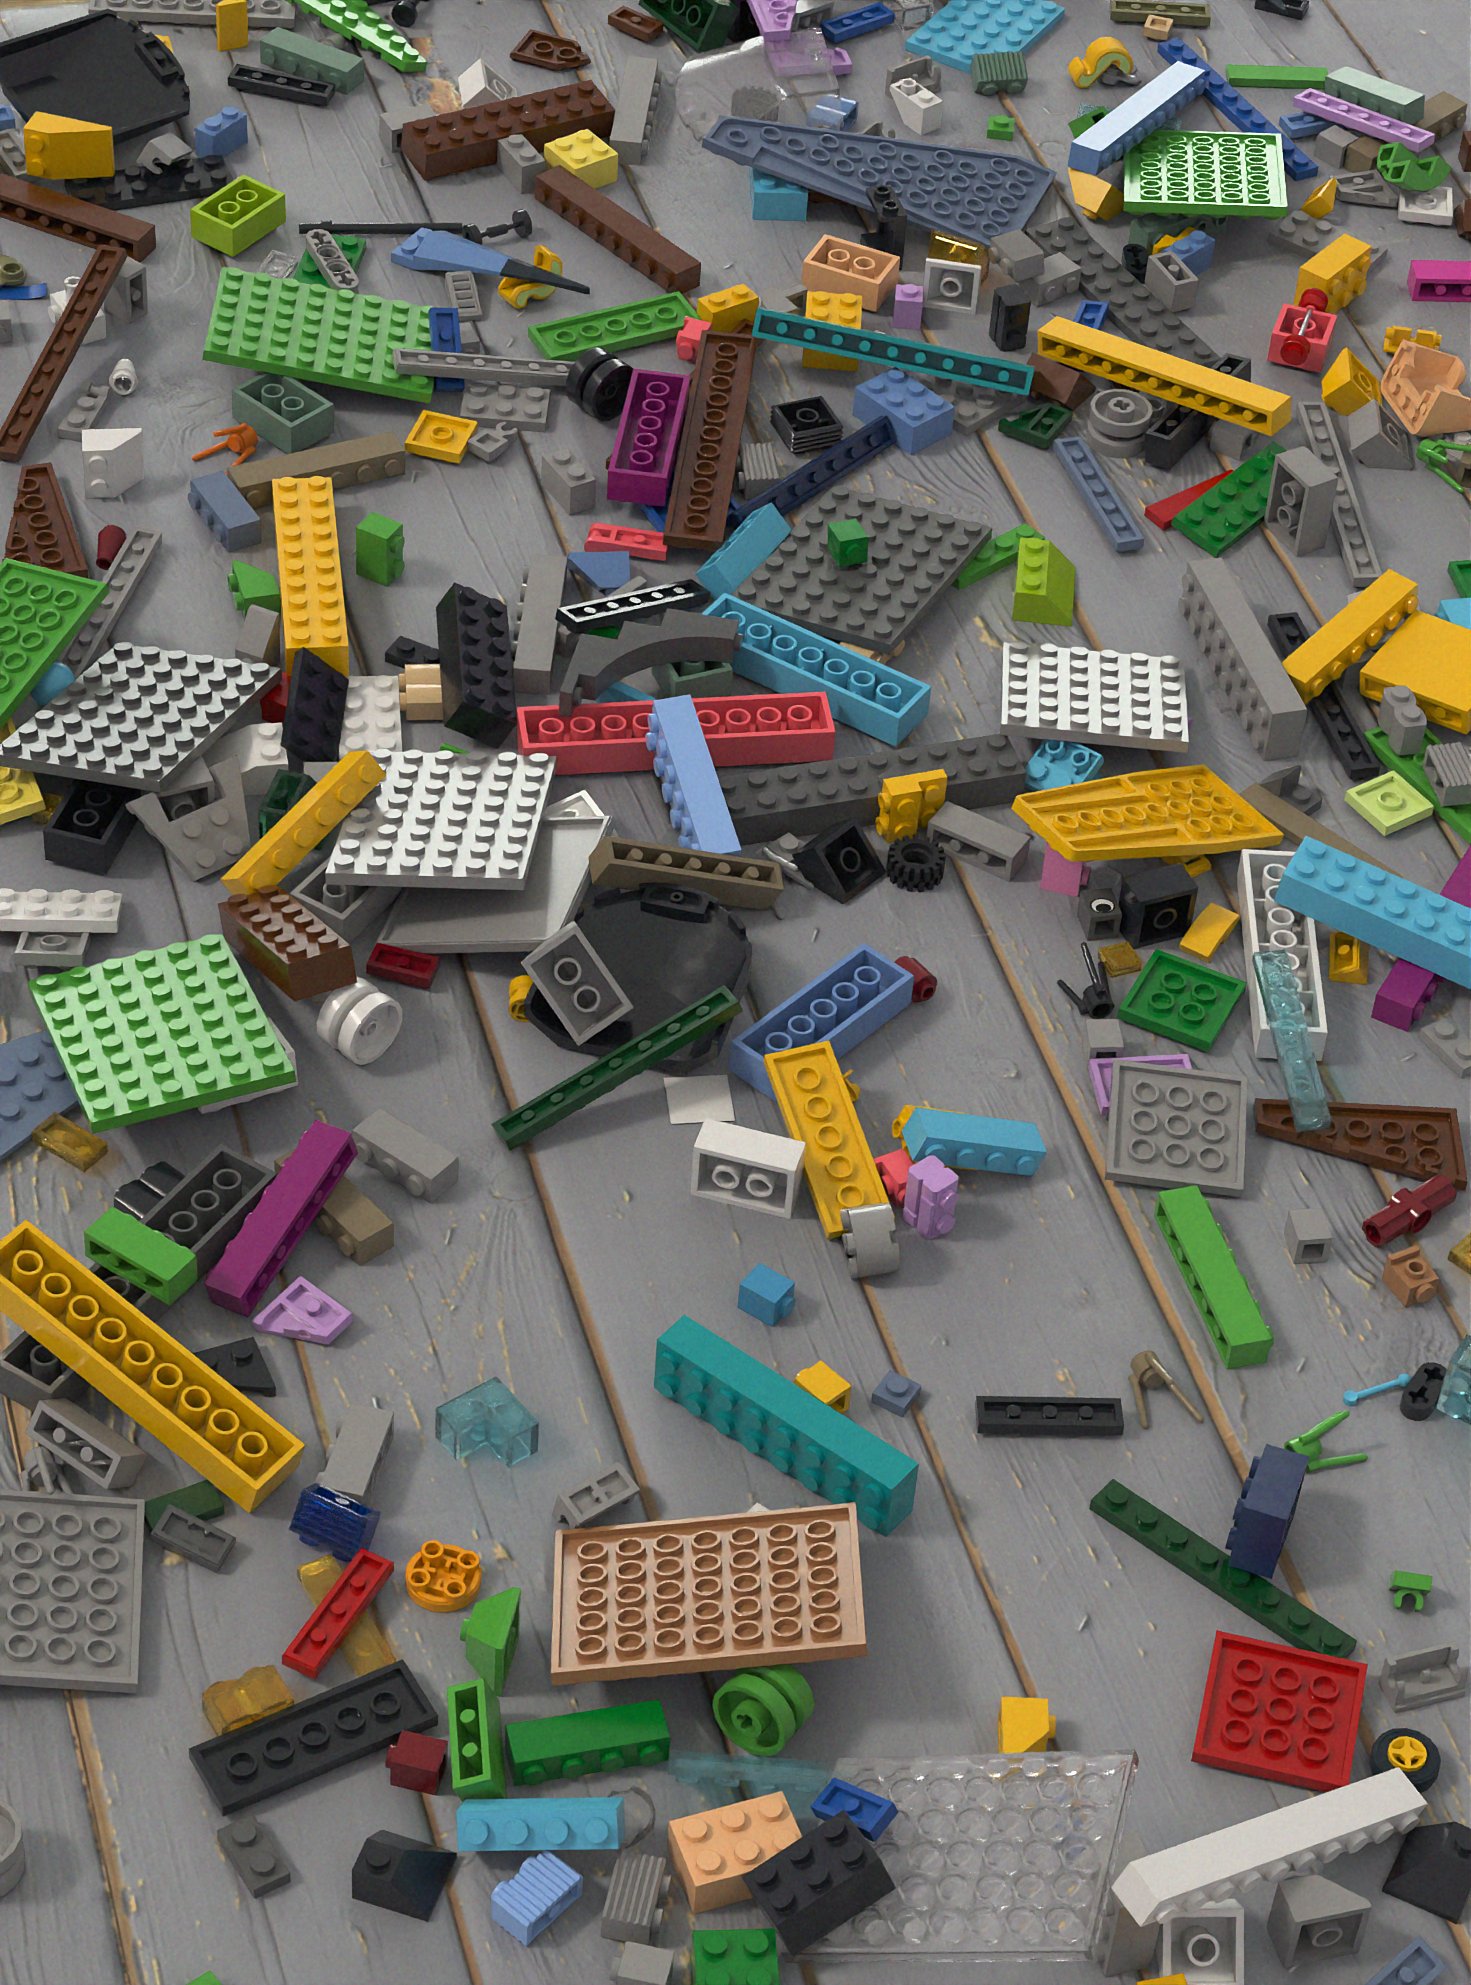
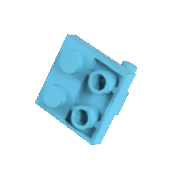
[1024,739,1105,792]

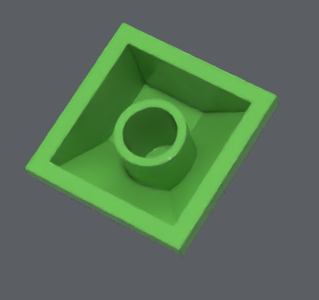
[460,1587,521,1697]

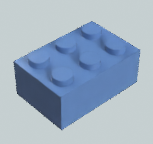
[852,367,955,455]

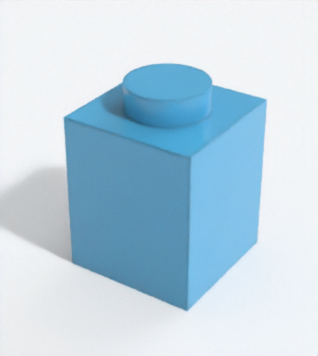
[737,1263,796,1327]

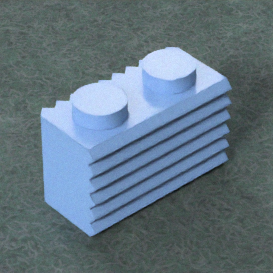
[491,1850,583,1946]

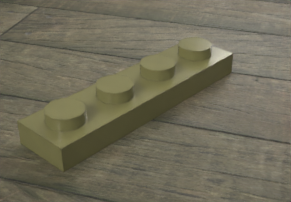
[1109,0,1211,27]

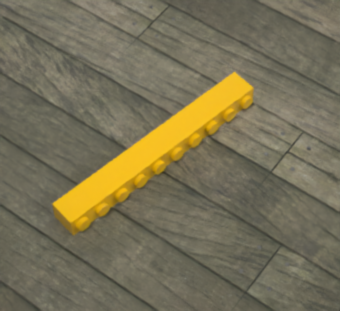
[1037,316,1291,437]

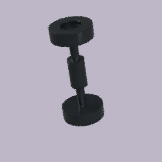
[391,0,430,28]
[462,209,532,245]

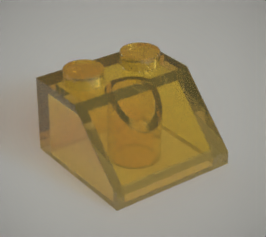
[928,229,990,285]

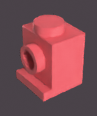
[676,317,712,363]
[873,1149,914,1208]

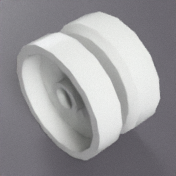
[316,977,402,1065]

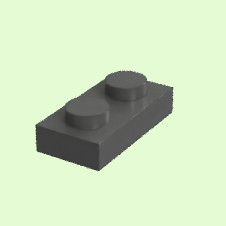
[217,1814,291,1899]

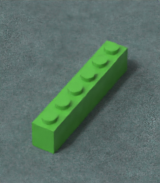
[1154,1185,1274,1369]

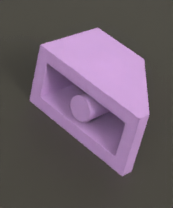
[893,284,924,330]

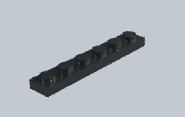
[555,579,711,633]

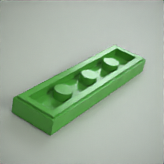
[1225,64,1328,89]

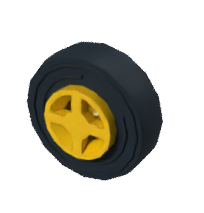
[1369,1728,1441,1793]

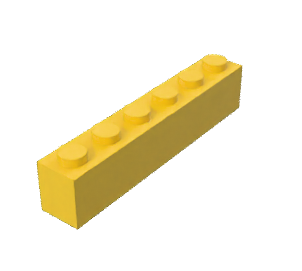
[1282,569,1419,704]
[220,750,386,895]

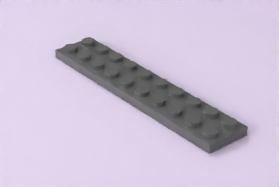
[1024,216,1221,368]

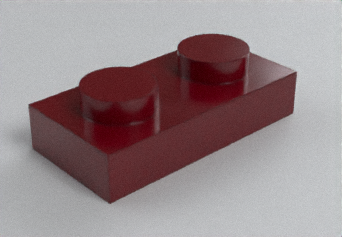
[366,943,440,989]

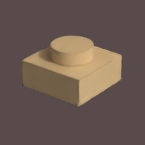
[1142,14,1173,41]

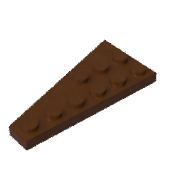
[2,462,88,579]
[1253,1098,1468,1191]

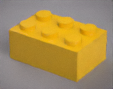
[1293,233,1372,314]
[802,291,862,371]

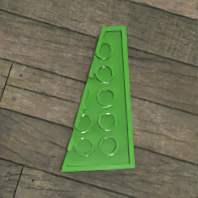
[285,0,428,72]

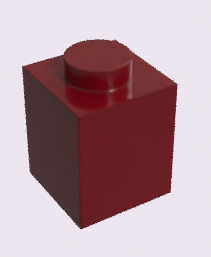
[385,1730,448,1796]

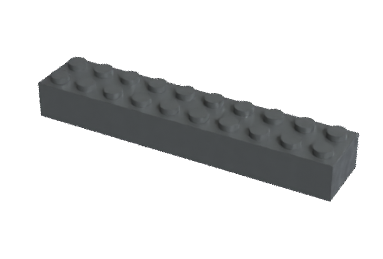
[718,734,1027,846]
[0,1143,277,1412]

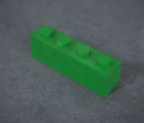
[505,1699,670,1786]

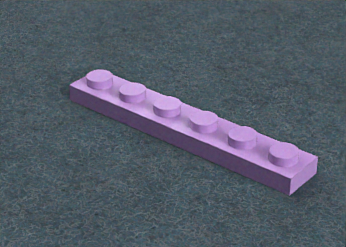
[1293,88,1435,153]

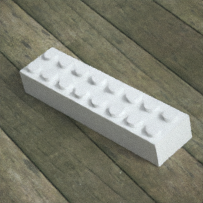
[1237,849,1328,1061]

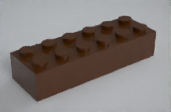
[218,885,357,1002]

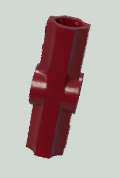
[1362,1175,1457,1247]

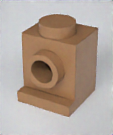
[1382,1245,1439,1308]

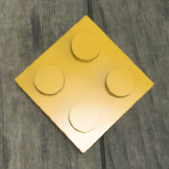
[405,410,478,464]

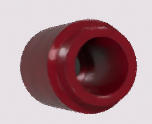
[894,956,937,1003]

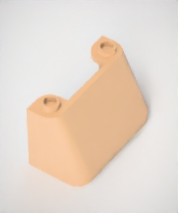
[1380,339,1471,437]

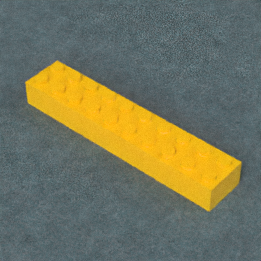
[272,476,349,677]
[0,1219,305,1514]

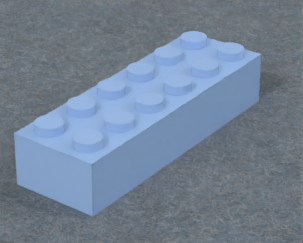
[645,694,741,857]

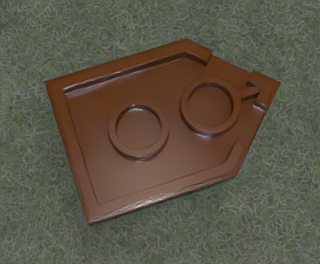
[510,29,591,71]

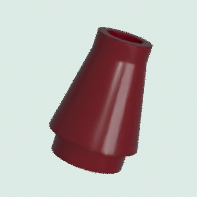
[96,525,126,570]

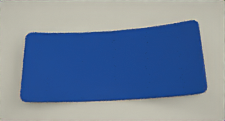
[0,283,47,300]

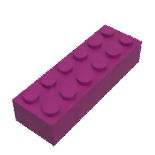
[607,369,690,507]

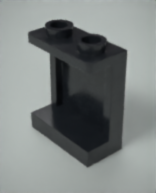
[860,185,907,270]

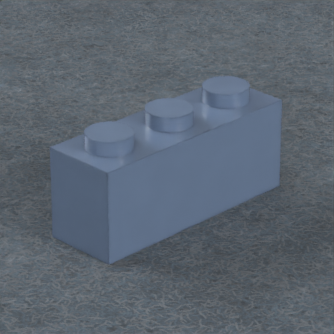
[188,470,261,553]

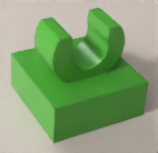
[1389,1570,1433,1612]

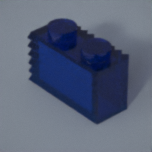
[289,1483,381,1562]

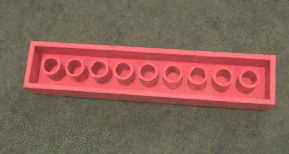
[516,692,836,775]

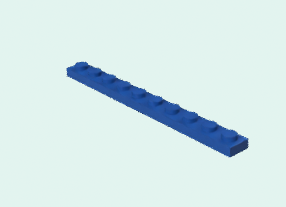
[1157,38,1318,181]

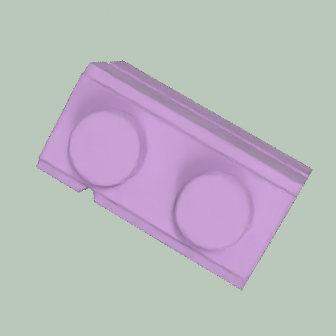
[902,1155,959,1240]

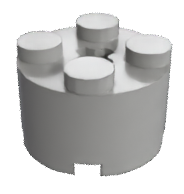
[840,1202,901,1279]

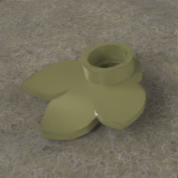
[0,254,27,287]

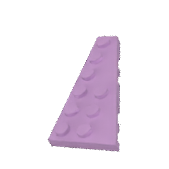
[747,0,798,42]

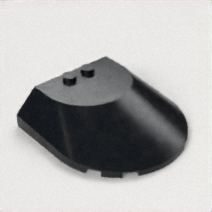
[524,883,752,1074]

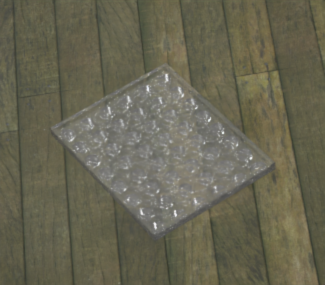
[781,1749,1139,1963]

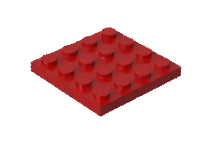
[1191,1630,1368,1792]

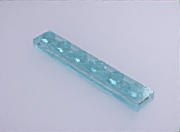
[1252,949,1332,1131]

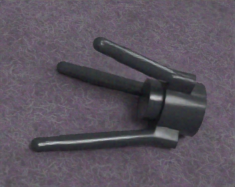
[1057,942,1115,1019]

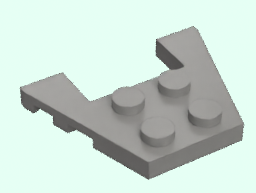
[125,755,251,881]

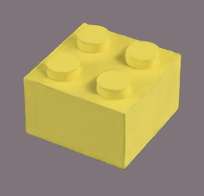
[544,129,619,189]

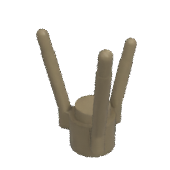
[1128,1350,1204,1429]

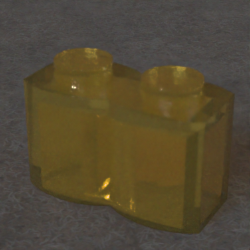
[202,1665,294,1736]

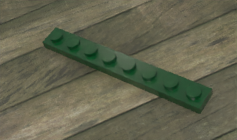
[491,985,743,1151]
[1089,1479,1357,1659]

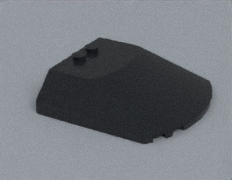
[0,9,190,146]

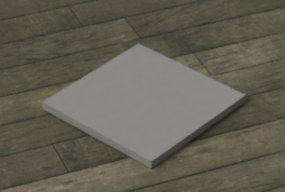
[374,815,616,954]

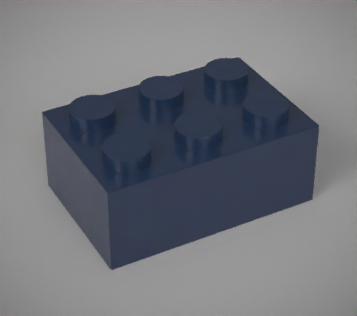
[1225,1444,1309,1579]

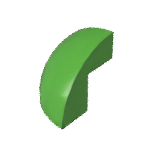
[1377,142,1451,191]

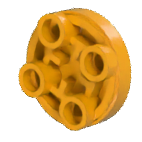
[405,1540,482,1613]

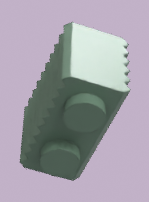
[970,51,1028,95]

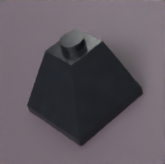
[1382,1821,1471,1924]
[352,1830,457,1922]

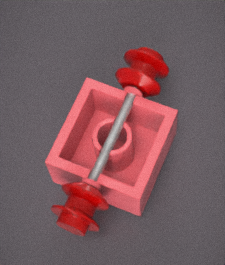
[1267,288,1337,373]

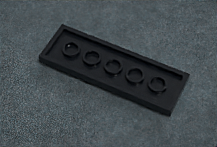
[64,155,234,211]
[189,1659,438,1817]

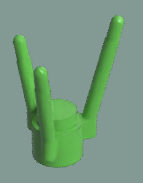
[1416,439,1471,493]
[1284,1410,1368,1473]

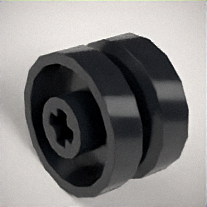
[565,347,634,421]

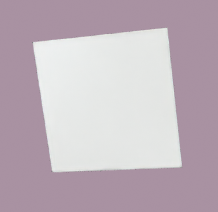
[663,1075,735,1124]

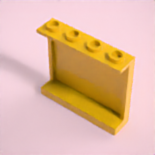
[1360,609,1471,735]

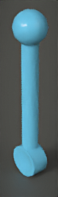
[1343,1374,1411,1406]

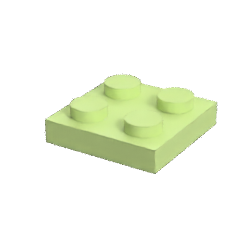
[1344,770,1434,836]

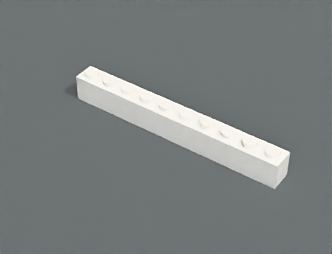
[1111,1767,1428,1927]

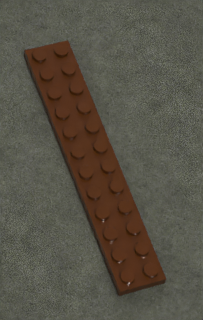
[663,330,758,551]

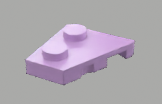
[252,1276,354,1345]

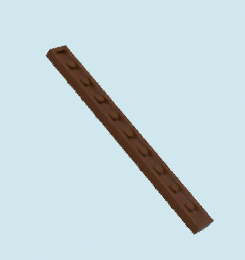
[0,245,127,462]

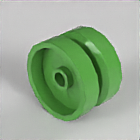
[712,1663,815,1757]

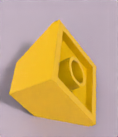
[1068,167,1124,221]
[1321,347,1383,416]

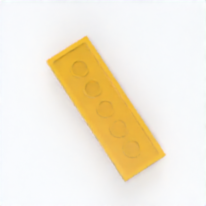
[763,1040,895,1240]

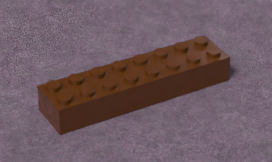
[401,80,615,180]

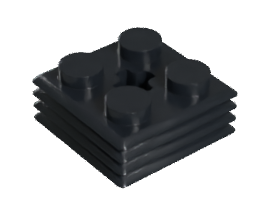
[770,396,844,454]

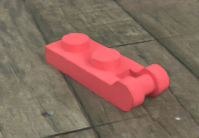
[584,523,670,561]

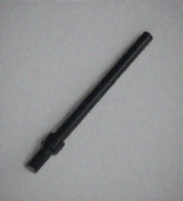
[299,220,463,234]

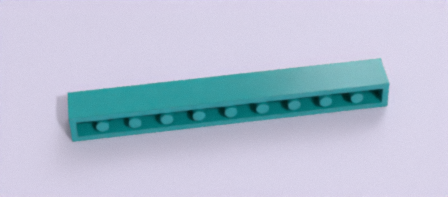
[751,307,1035,396]

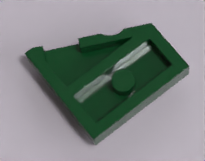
[998,402,1073,449]

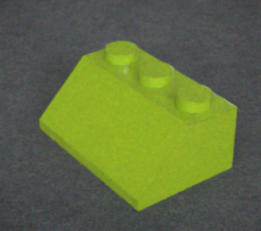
[1012,537,1076,627]

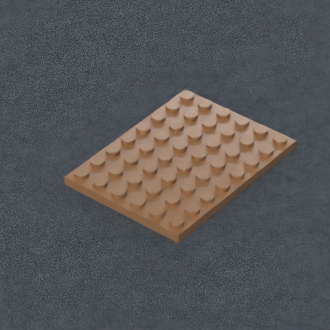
[551,1502,868,1685]

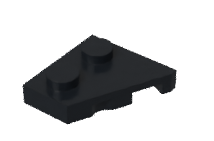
[192,1337,276,1398]

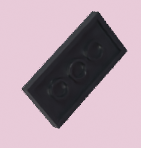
[280,647,349,762]

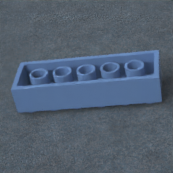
[729,943,914,1103]

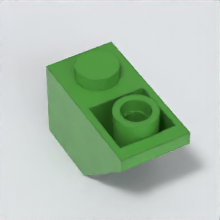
[227,560,281,621]

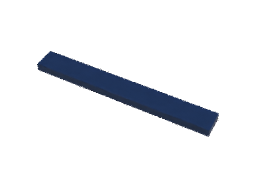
[729,416,896,530]

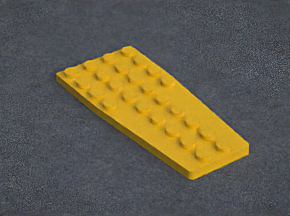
[1011,764,1284,862]

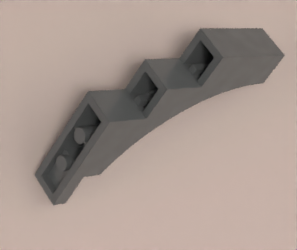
[559,608,744,717]

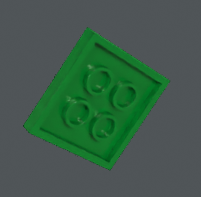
[1117,949,1247,1052]

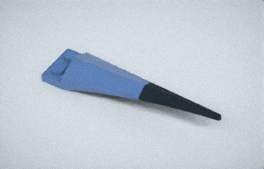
[391,227,590,294]

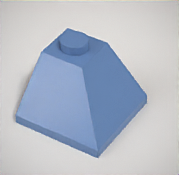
[567,551,630,596]

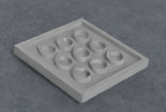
[1104,1059,1248,1197]

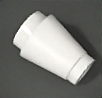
[109,359,138,395]

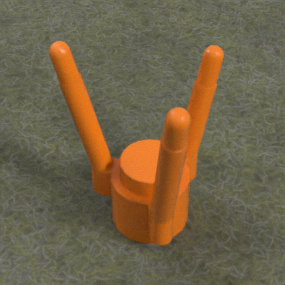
[192,423,258,477]

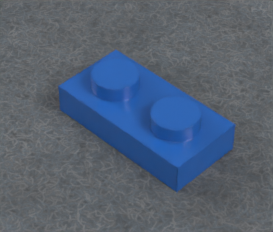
[810,1778,899,1842]

